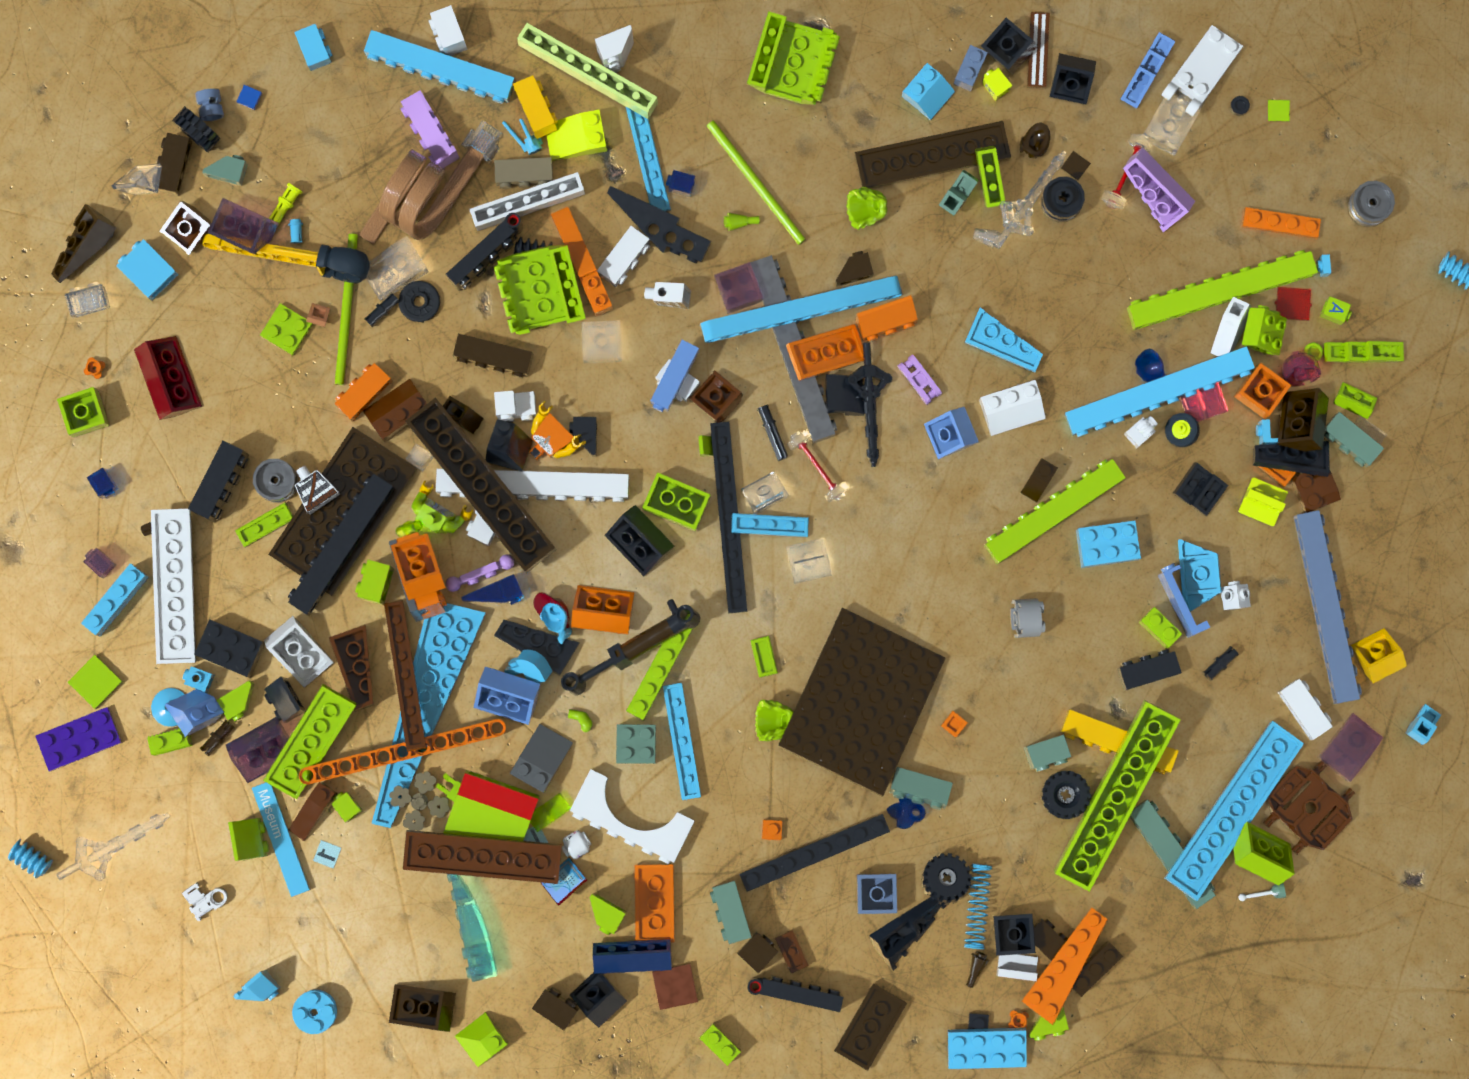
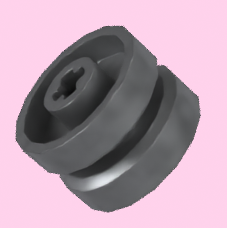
[1348,181,1395,227]
[253,459,298,503]

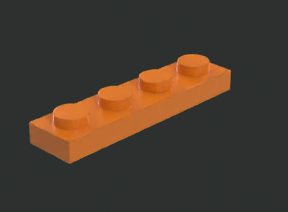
[1242,207,1321,239]

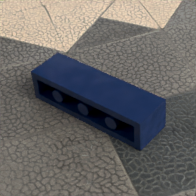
[593,939,672,974]

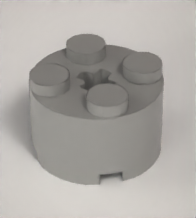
[1010,598,1045,638]

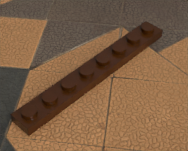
[384,600,426,752]

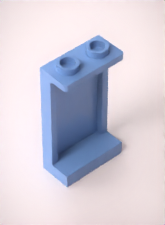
[1158,563,1210,638]

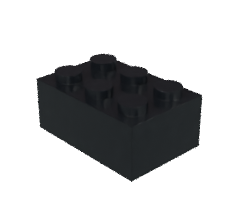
[194,619,265,678]

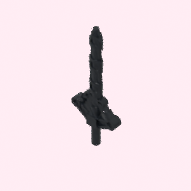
[845,342,892,467]

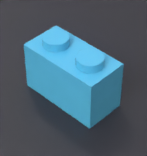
[294,24,333,71]

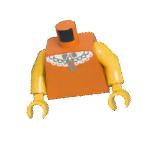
[529,401,586,460]

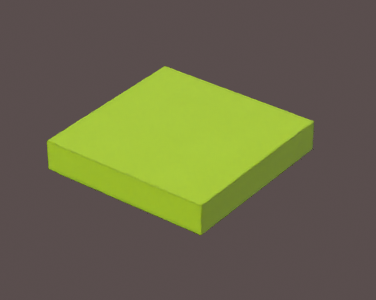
[67,655,123,709]

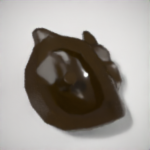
[1020,122,1050,159]

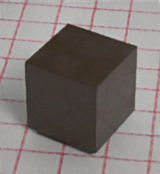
[737,931,778,974]

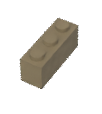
[494,157,553,189]

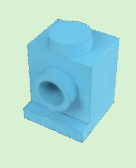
[182,666,215,693]

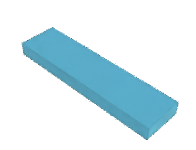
[731,513,809,537]

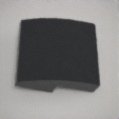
[825,374,864,416]
[1173,462,1229,516]

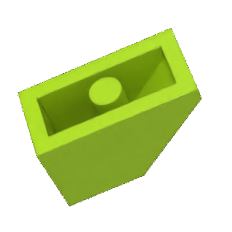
[216,680,254,722]

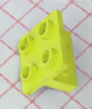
[1238,477,1288,527]

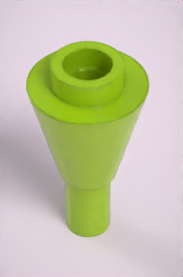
[724,212,760,231]

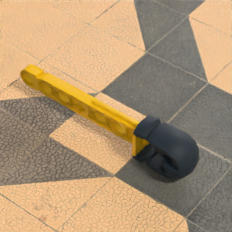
[202,234,370,283]

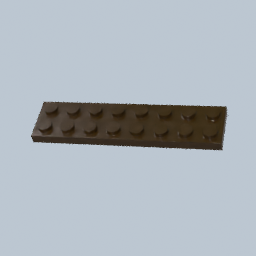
[855,121,1011,189]

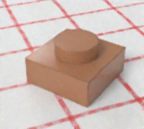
[306,303,330,327]

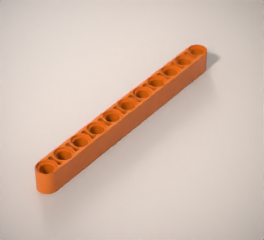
[299,719,506,784]

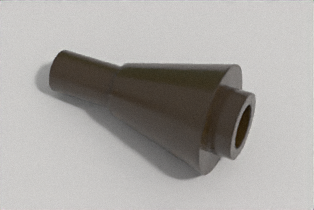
[966,951,990,988]

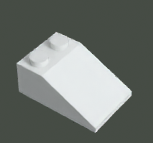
[264,616,333,688]

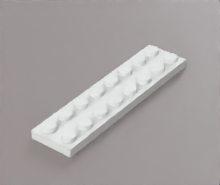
[151,509,196,664]

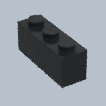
[1118,649,1182,691]

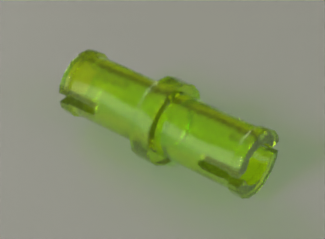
[396,520,423,537]

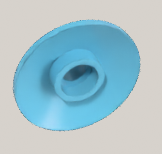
[151,688,185,727]

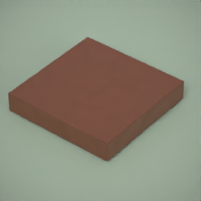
[652,964,698,1010]

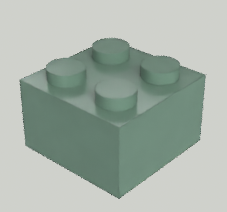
[616,724,656,764]
[1024,735,1071,772]

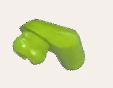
[568,709,593,732]

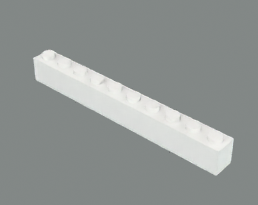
[436,469,629,502]

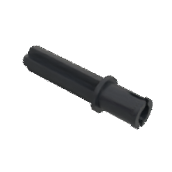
[757,404,788,461]

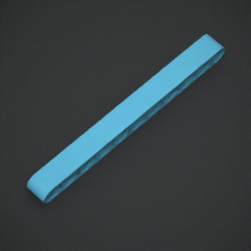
[700,276,903,343]

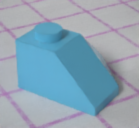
[233,970,281,1001]

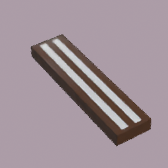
[1027,12,1050,88]

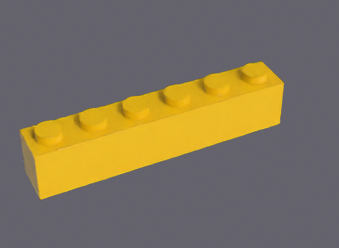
[1060,710,1179,775]

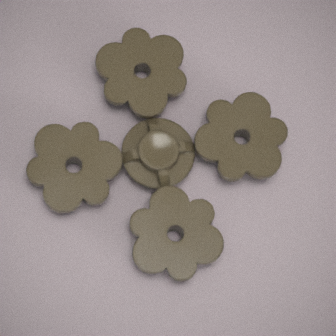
[389,771,450,831]

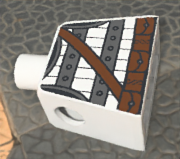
[644,282,691,309]
[295,466,340,515]

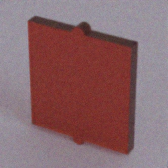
[1274,287,1312,321]

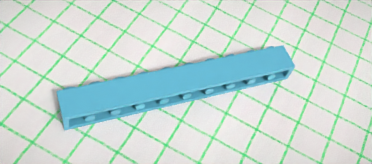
[1065,346,1255,437]

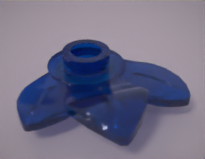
[887,797,926,829]

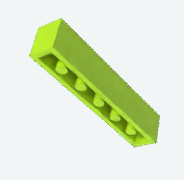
[626,614,694,721]

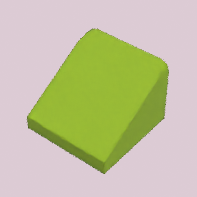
[698,435,713,457]

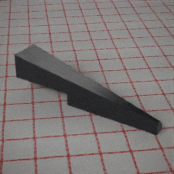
[869,897,946,971]

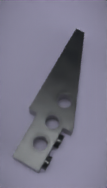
[607,186,712,264]

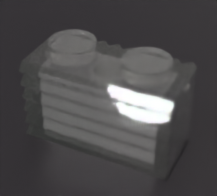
[65,282,110,318]

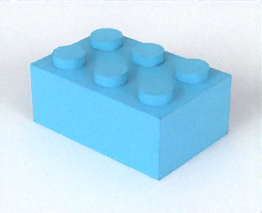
[1076,521,1141,568]

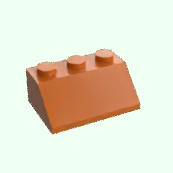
[855,295,918,342]
[571,585,634,634]

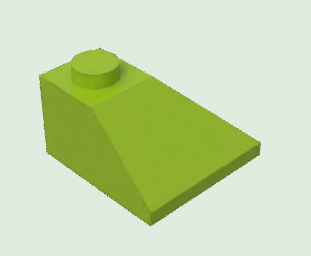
[455,1012,509,1067]

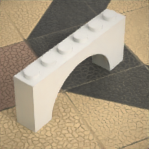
[570,769,695,864]

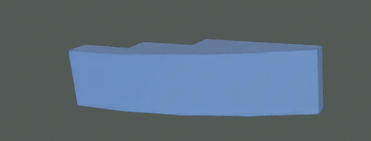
[1121,32,1176,108]

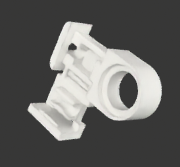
[182,882,228,921]

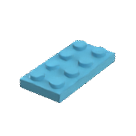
[948,1028,1027,1069]

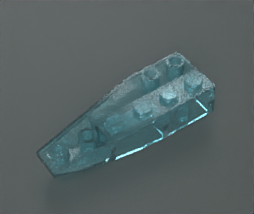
[447,874,498,982]

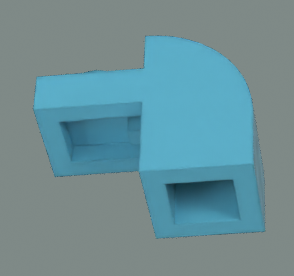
[504,650,553,683]
[1406,704,1441,745]

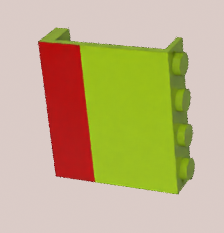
[443,770,539,841]

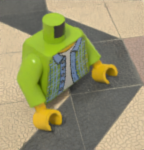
[412,481,473,534]

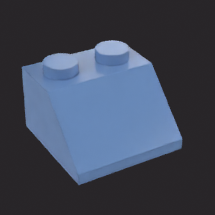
[924,407,979,459]
[165,689,224,737]

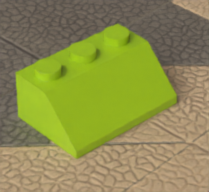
[1233,822,1295,886]
[589,893,628,935]

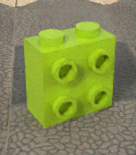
[1242,305,1287,355]

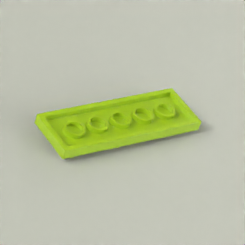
[263,684,356,800]

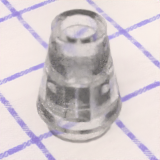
[973,228,1003,249]

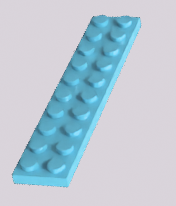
[1165,721,1304,901]

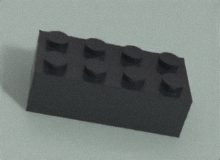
[188,440,250,523]

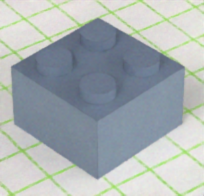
[857,874,897,914]

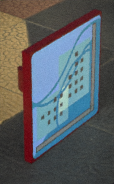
[540,857,587,906]

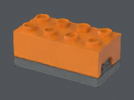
[389,532,447,622]

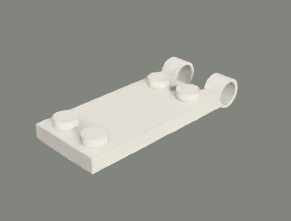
[1161,25,1243,116]

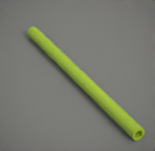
[707,120,806,245]
[335,234,358,385]

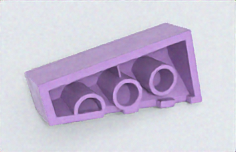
[400,91,460,168]
[1123,147,1195,232]

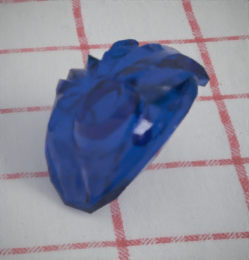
[1135,348,1167,383]

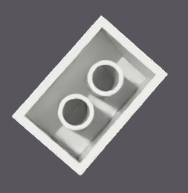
[595,25,634,73]
[979,380,1046,436]

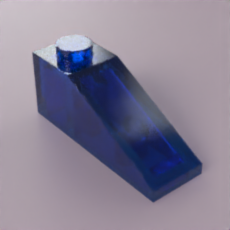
[461,574,524,605]

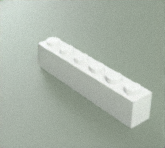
[470,172,585,231]

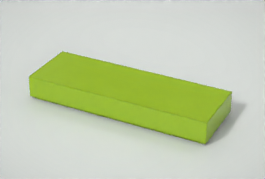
[235,502,293,547]

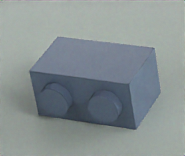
[954,45,988,92]

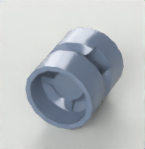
[195,89,224,121]

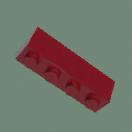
[134,336,202,420]

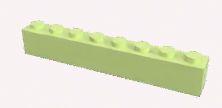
[517,23,658,119]

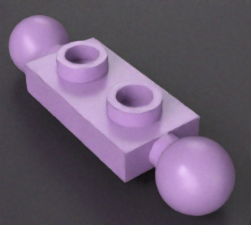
[446,554,514,592]

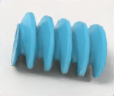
[1438,251,1469,290]
[8,839,53,878]

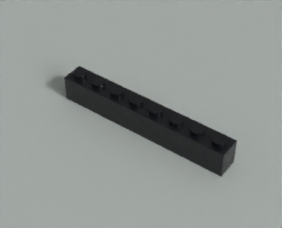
[288,474,395,616]
[739,814,890,892]

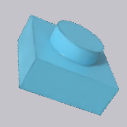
[1316,254,1331,277]

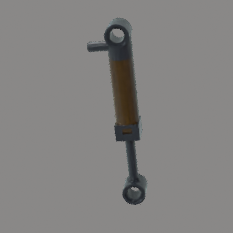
[561,599,700,696]

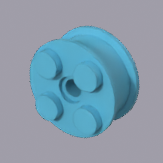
[292,990,337,1034]

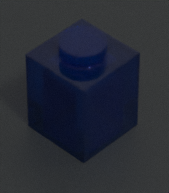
[666,170,696,198]
[87,468,118,499]

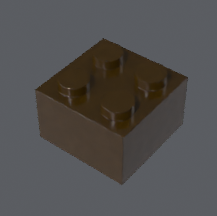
[532,987,579,1030]

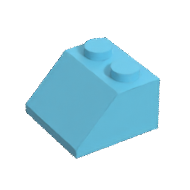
[902,63,955,120]

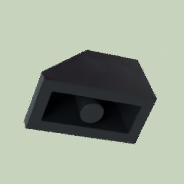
[569,417,597,457]

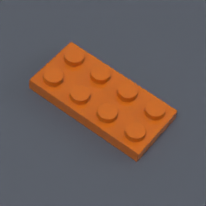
[786,324,864,381]
[635,864,674,943]

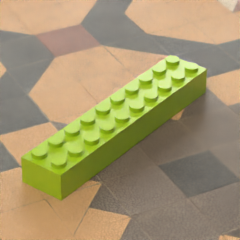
[1054,700,1181,892]

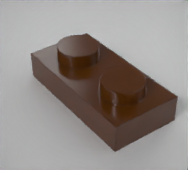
[775,930,809,974]

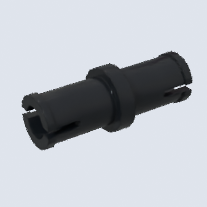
[364,293,400,327]
[1202,646,1239,681]

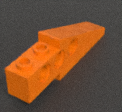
[551,207,613,317]

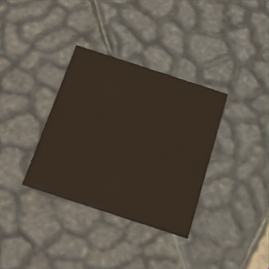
[1061,151,1091,180]

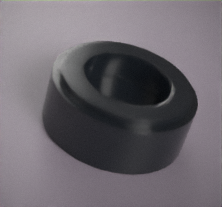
[1230,96,1250,116]

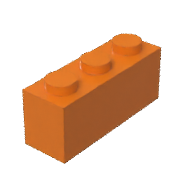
[334,363,393,422]

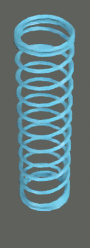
[964,864,992,949]

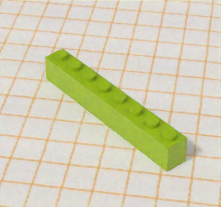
[984,459,1126,564]

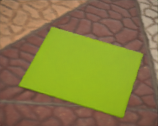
[1268,100,1290,121]

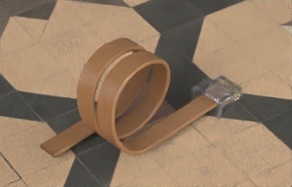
[359,120,503,245]

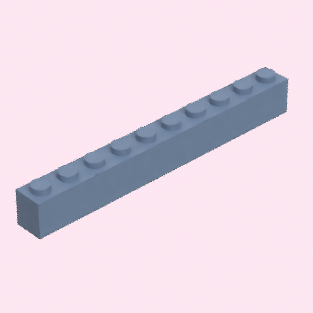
[1294,510,1362,704]

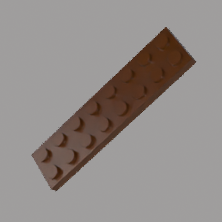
[403,830,562,884]

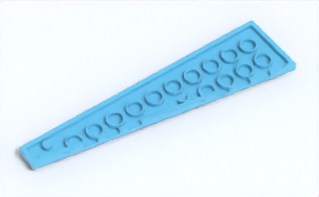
[372,603,486,828]

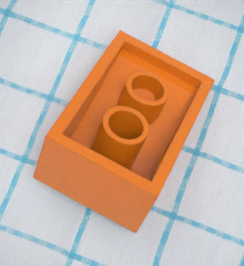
[390,533,445,600]

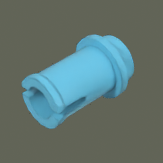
[288,219,303,243]

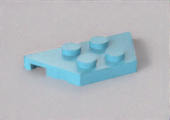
[1178,539,1222,612]

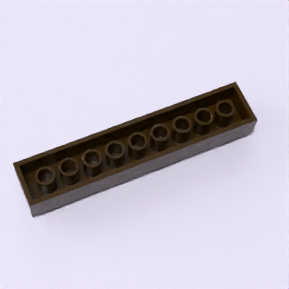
[405,397,557,574]

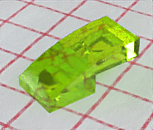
[530,793,571,832]

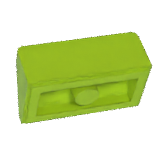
[1333,382,1377,419]

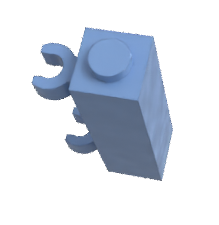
[650,340,699,412]

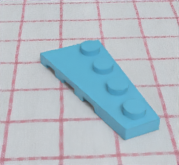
[965,307,1043,373]

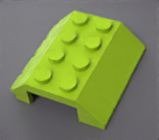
[747,11,840,105]
[494,245,586,335]

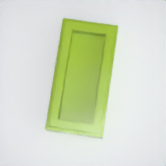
[750,636,778,678]

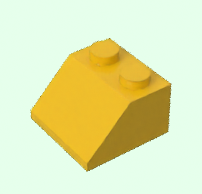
[1350,628,1407,683]

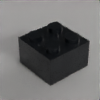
[981,17,1037,75]

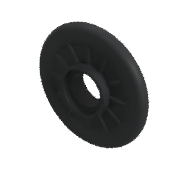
[398,281,440,322]

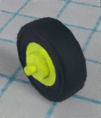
[1165,413,1200,447]

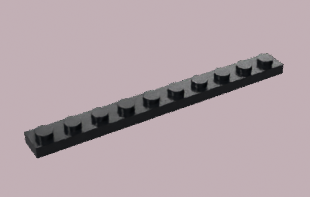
[710,422,748,614]

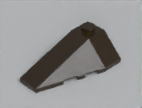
[51,204,116,283]

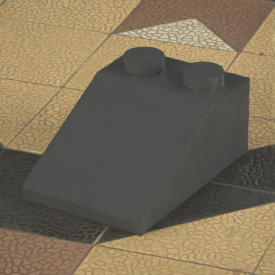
[510,724,573,793]

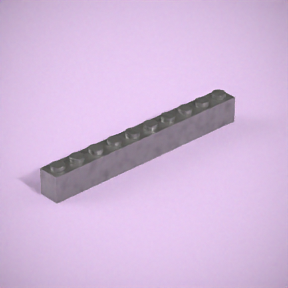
[750,255,837,444]

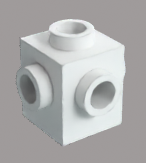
[1221,581,1251,610]

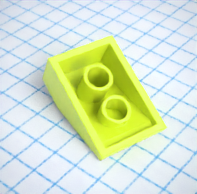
[547,110,607,161]

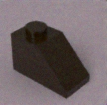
[835,251,874,287]
[443,396,484,434]
[1020,458,1058,503]

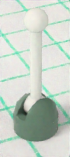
[1238,883,1286,901]

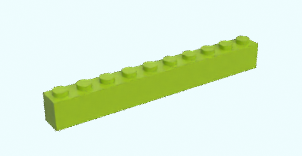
[1127,250,1318,330]

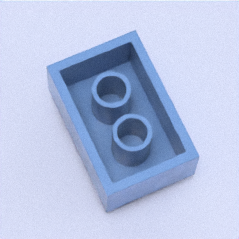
[474,667,540,725]

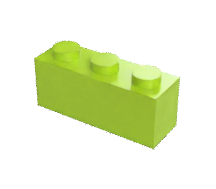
[975,146,1006,208]

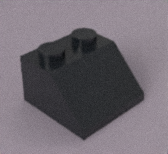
[1049,53,1096,105]
[485,419,533,472]
[264,676,306,723]
[993,914,1036,956]
[570,972,627,1028]

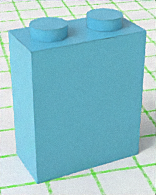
[116,239,179,301]

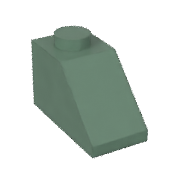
[202,155,248,186]

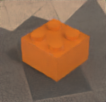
[1233,363,1291,419]

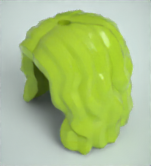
[846,187,887,230]
[755,700,793,741]

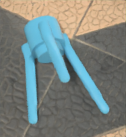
[502,119,543,155]

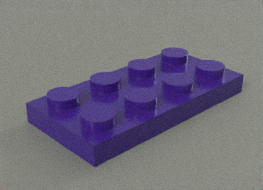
[35,707,122,772]

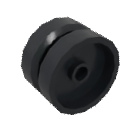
[1041,177,1085,223]

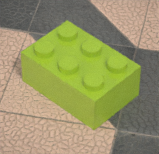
[642,472,711,532]

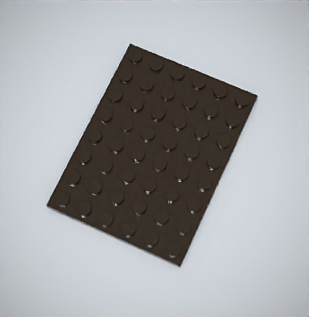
[778,608,945,797]

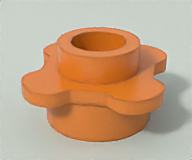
[84,357,106,379]
[1008,1010,1029,1029]

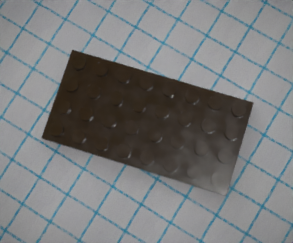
[268,427,417,596]

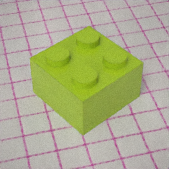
[57,387,110,438]
[355,560,394,605]

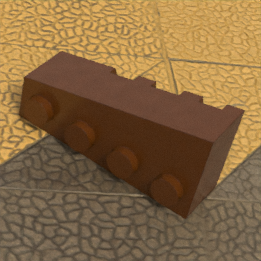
[329,624,373,712]

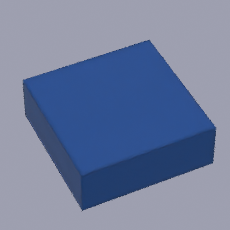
[236,85,262,110]

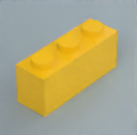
[513,75,558,139]

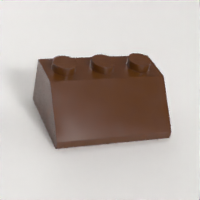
[363,379,427,442]

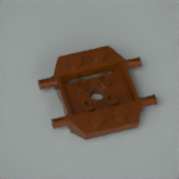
[1263,761,1355,855]

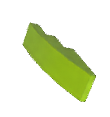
[1324,341,1404,363]

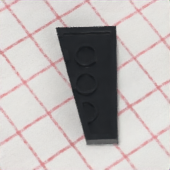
[1253,441,1330,477]
[494,620,580,676]

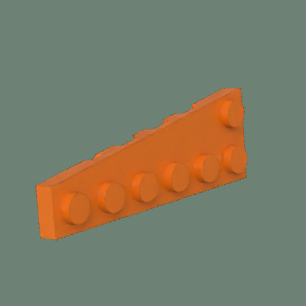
[1022,908,1108,1025]

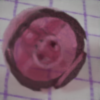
[1281,351,1321,387]

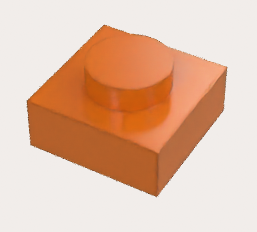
[941,711,968,738]
[762,820,782,840]

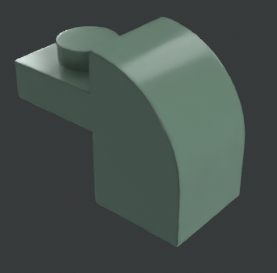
[939,170,979,216]

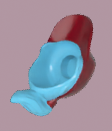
[533,592,572,644]

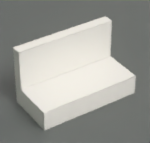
[997,955,1038,981]

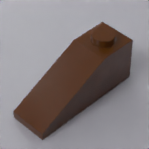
[288,782,338,841]

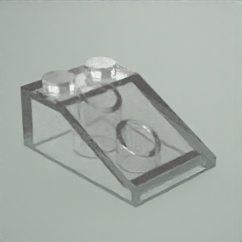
[366,236,429,301]

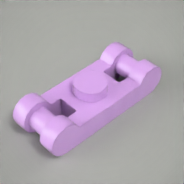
[897,354,942,405]

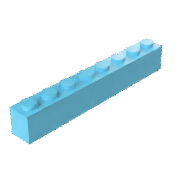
[364,30,516,104]

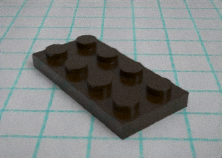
[834,983,907,1071]

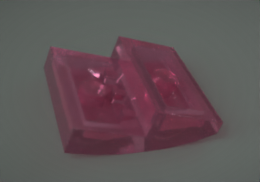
[1179,383,1228,422]

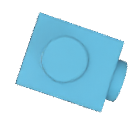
[1256,419,1278,445]

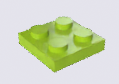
[260,303,313,356]

